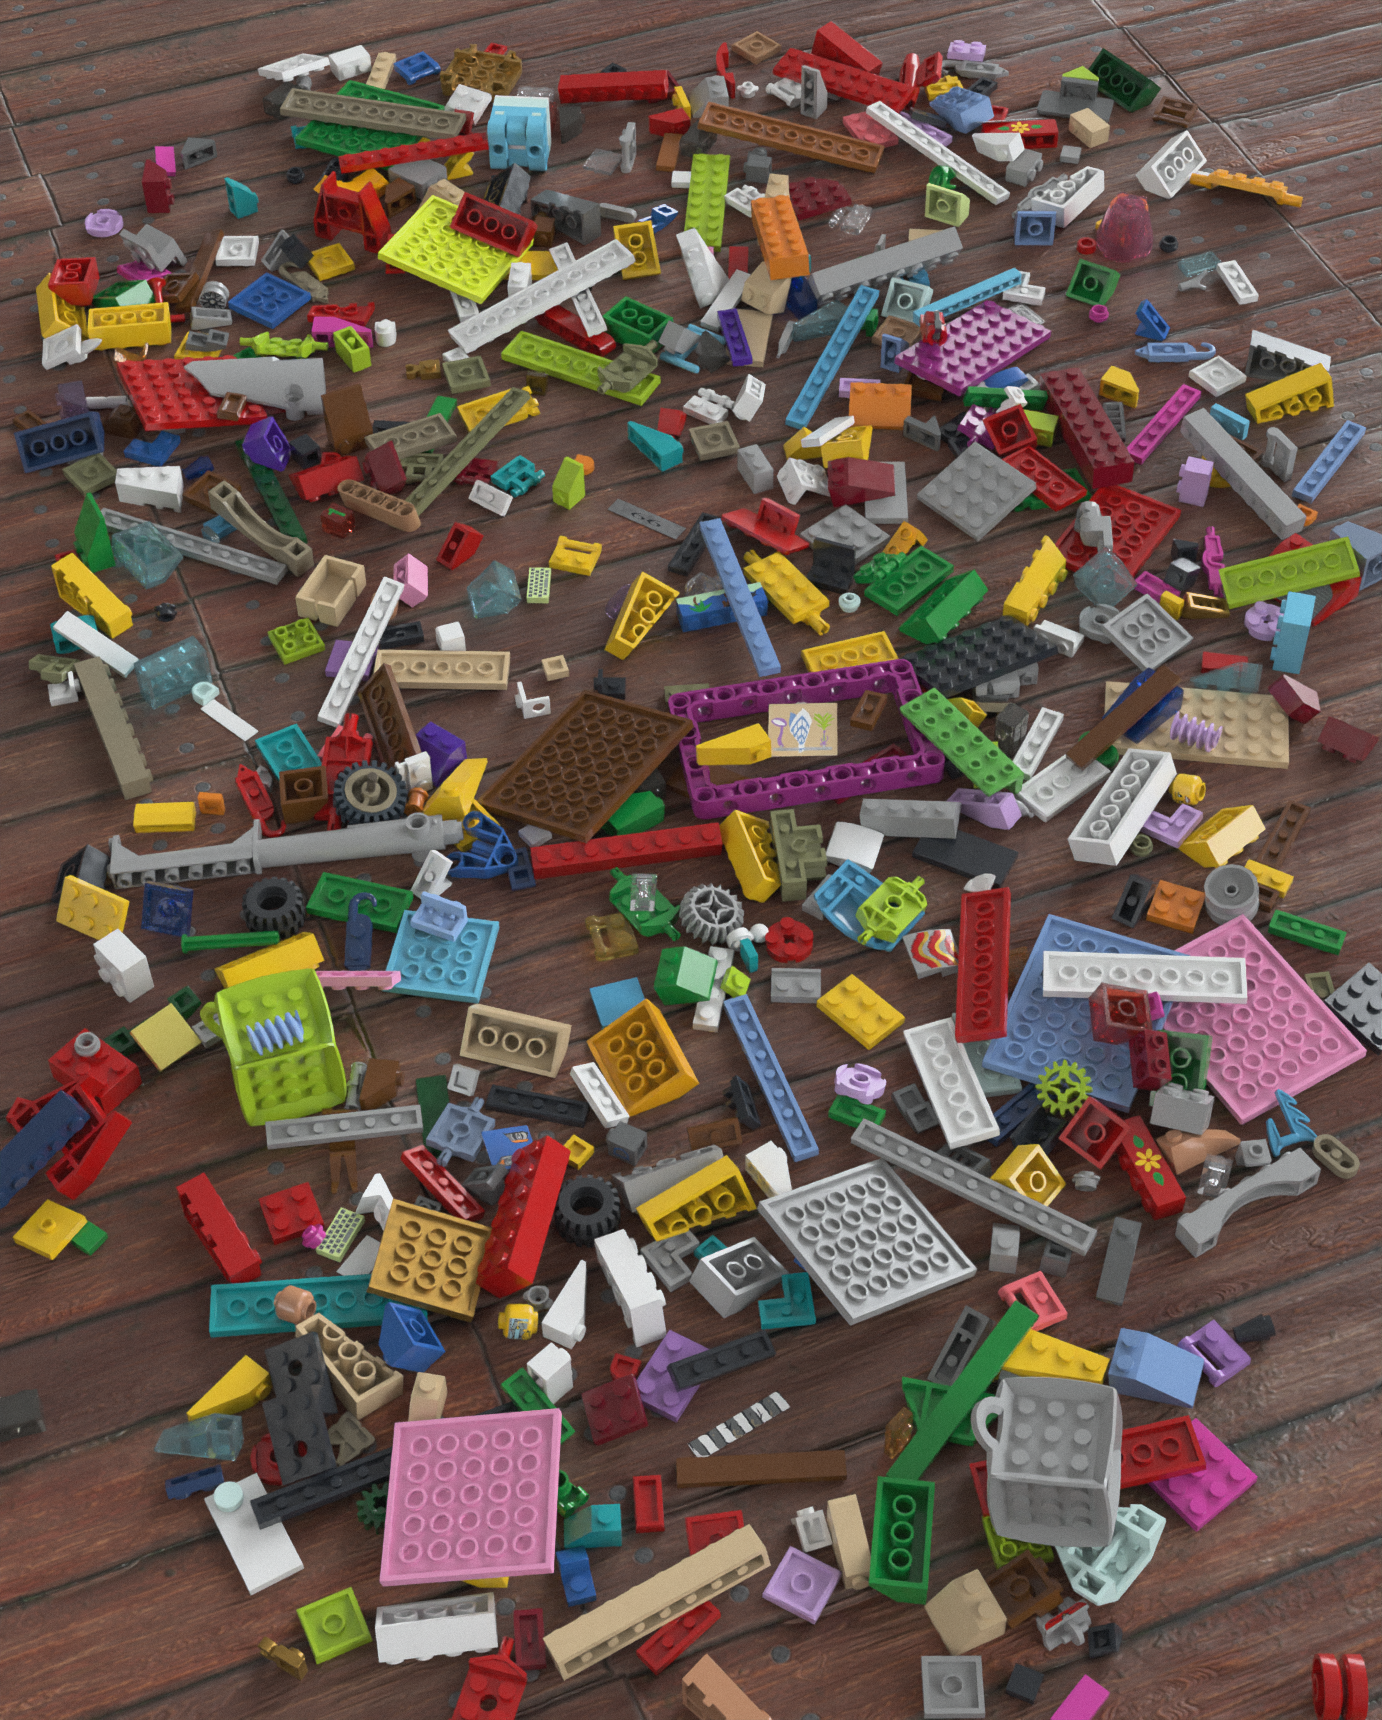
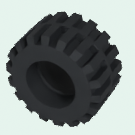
[242,877,306,941]
[554,1175,621,1248]

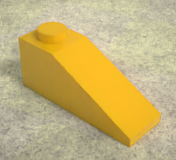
[696,723,772,765]
[186,1355,273,1430]

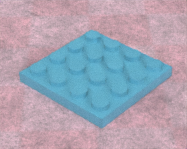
[382,910,499,1004]

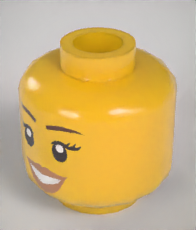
[1169,773,1206,806]

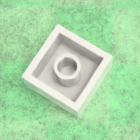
[93,929,154,1003]

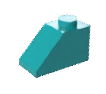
[224,177,259,219]
[564,1504,622,1549]

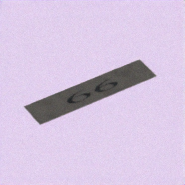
[607,499,686,539]

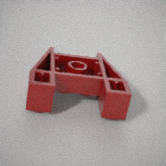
[313,171,391,254]
[10,1073,132,1200]

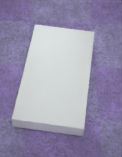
[1013,755,1111,823]
[204,1473,304,1595]

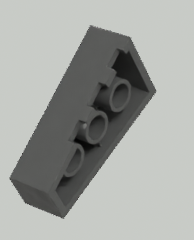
[530,189,601,246]

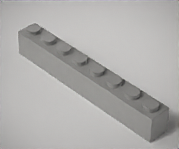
[1180,408,1307,540]

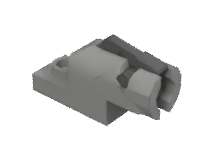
[1074,501,1113,562]
[972,662,1039,702]

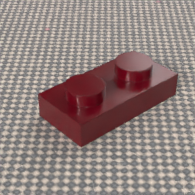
[513,1608,547,1671]

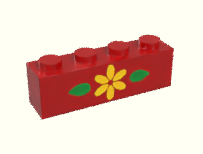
[981,119,1059,149]
[1115,1115,1186,1221]

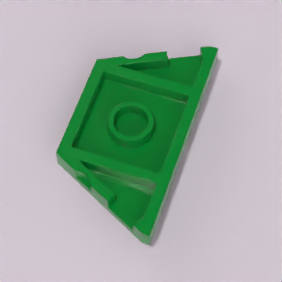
[901,1376,998,1447]

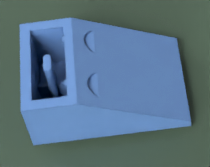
[929,86,994,134]

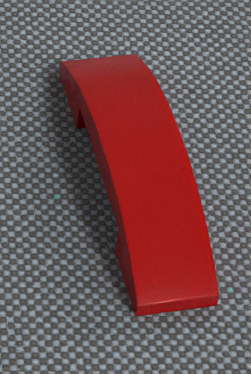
[716,42,735,98]

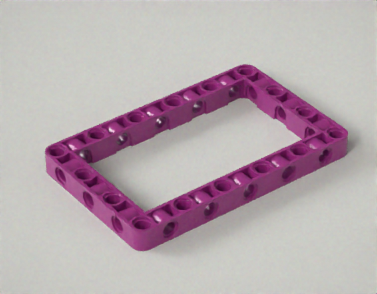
[668,659,945,819]

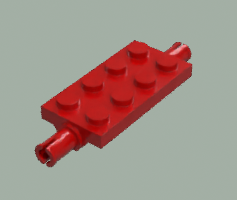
[314,713,373,831]

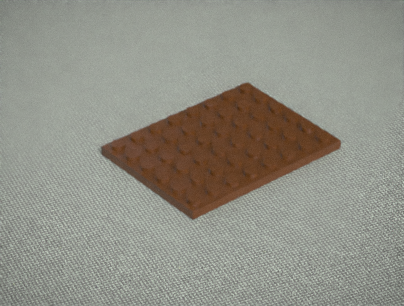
[477,690,694,843]

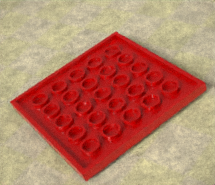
[117,355,267,431]

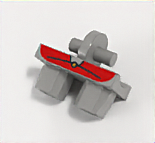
[1036,1596,1092,1651]

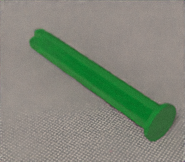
[181,931,280,954]

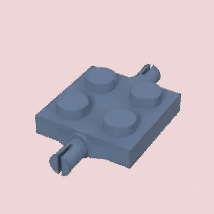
[426,1097,495,1167]

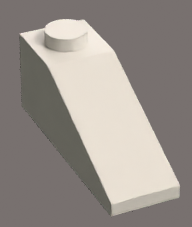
[972,133,1024,161]
[733,374,766,422]
[745,1141,792,1198]
[542,1260,587,1350]

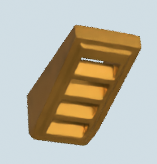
[1182,592,1230,619]

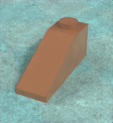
[1156,1129,1241,1175]

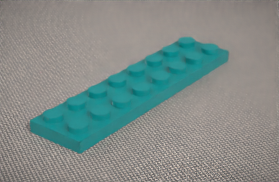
[209,1274,428,1338]

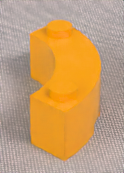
[314,168,390,198]

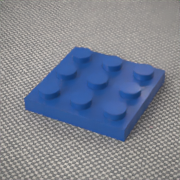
[228,272,311,329]

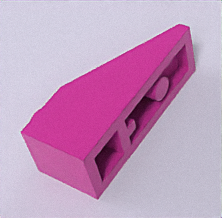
[312,317,373,348]

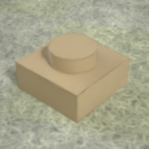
[542,655,569,681]

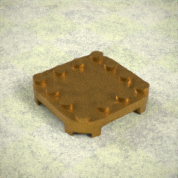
[440,44,522,103]

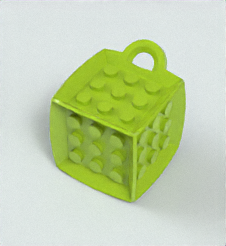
[200,968,347,1126]

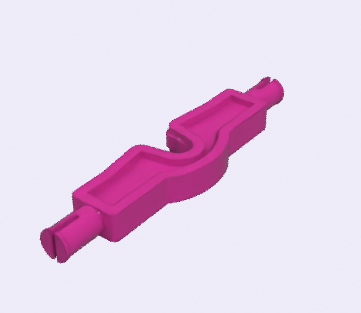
[1201,526,1225,598]

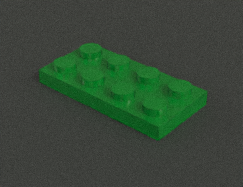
[864,546,954,616]
[306,872,414,933]

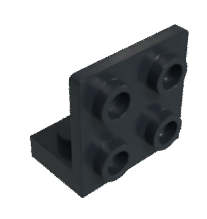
[806,537,856,594]

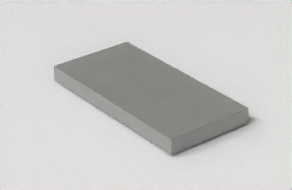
[864,462,908,524]

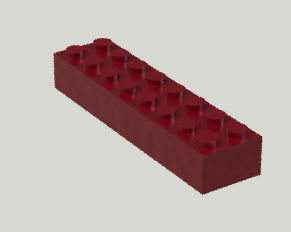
[1039,367,1134,489]

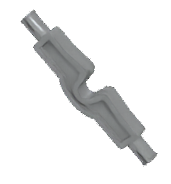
[1012,173,1068,219]

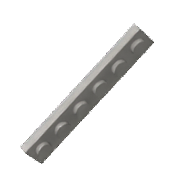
[265,1105,423,1150]

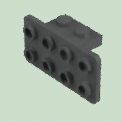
[1037,77,1114,123]

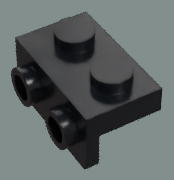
[1010,1104,1069,1155]

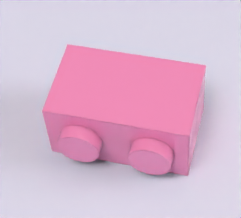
[394,553,428,608]

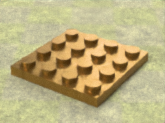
[367,1199,492,1322]

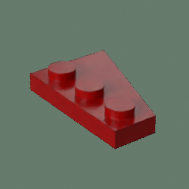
[307,302,375,327]

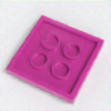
[1147,1418,1258,1532]

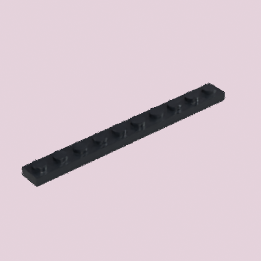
[250,1401,520,1530]

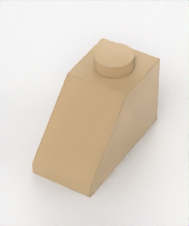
[408,1372,448,1422]

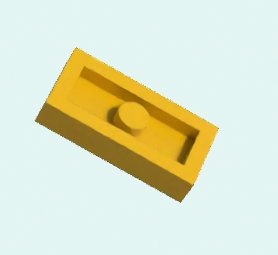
[672,86,691,119]
[1245,859,1294,899]

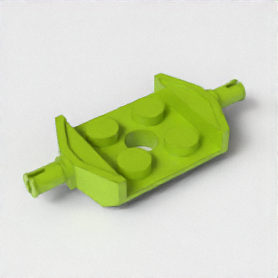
[240,332,328,359]
[855,876,927,945]

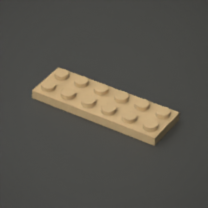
[374,650,510,690]

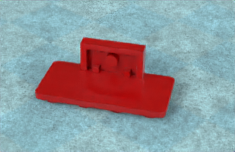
[721,498,810,555]

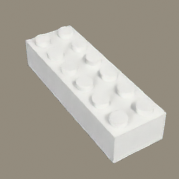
[1068,748,1177,866]

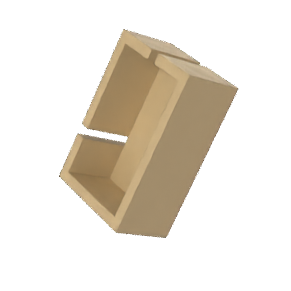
[295,555,366,627]

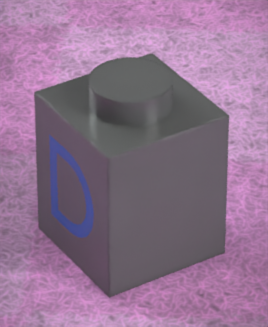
[606,1121,648,1166]

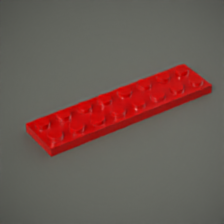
[773,48,916,114]
[955,887,1011,1043]
[969,1415,1206,1518]

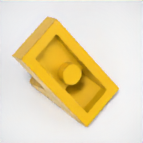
[443,152,474,180]

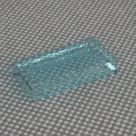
[1178,251,1222,278]

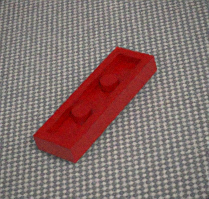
[636,1600,721,1676]

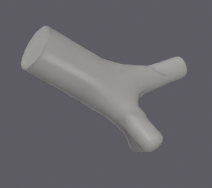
[1178,270,1208,291]

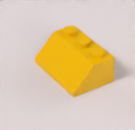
[1178,805,1265,868]

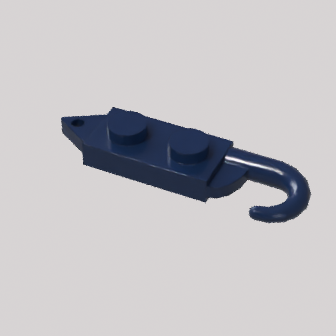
[344,892,377,971]

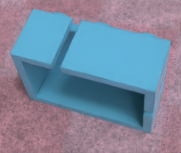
[1270,591,1316,674]

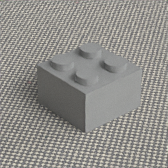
[1150,1083,1214,1135]

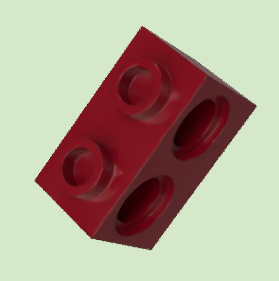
[1128,1029,1172,1091]

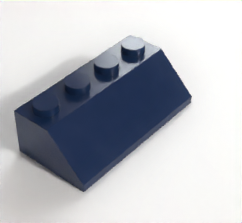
[14,411,104,473]

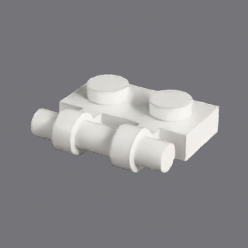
[724,185,765,218]
[683,388,735,424]

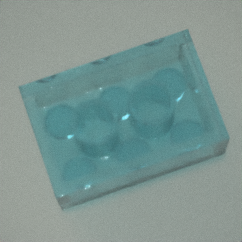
[133,635,213,710]

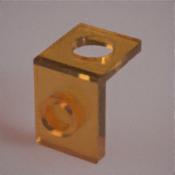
[113,342,149,364]

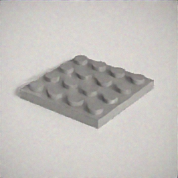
[917,442,1037,541]

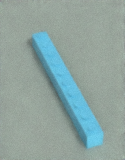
[913,268,1022,327]

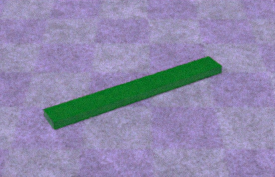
[886,1300,1039,1480]

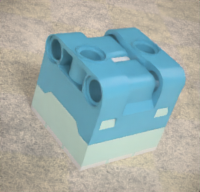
[487,95,551,171]

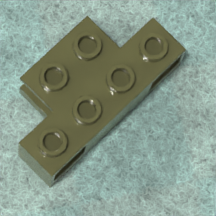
[770,809,827,902]

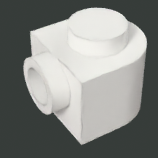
[375,319,397,347]

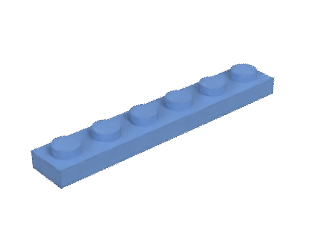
[1292,420,1366,504]

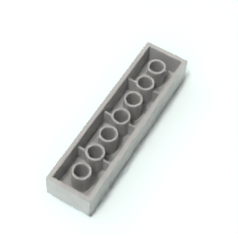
[804,226,963,307]

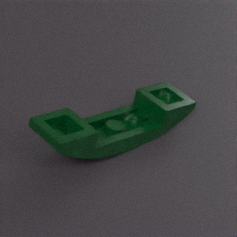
[103,986,202,1056]

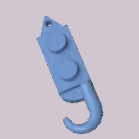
[1135,342,1216,362]

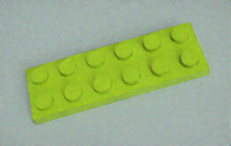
[1218,536,1360,609]

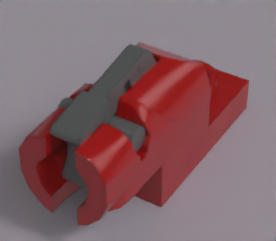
[919,310,948,346]

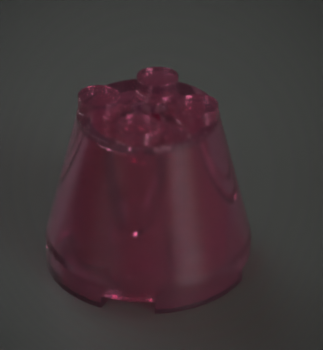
[1095,192,1154,262]

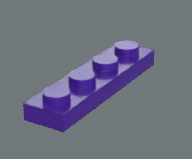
[717,308,753,367]

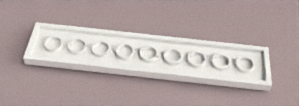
[448,239,636,354]

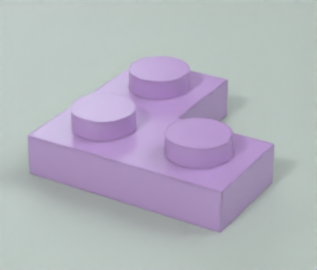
[1140,803,1203,848]

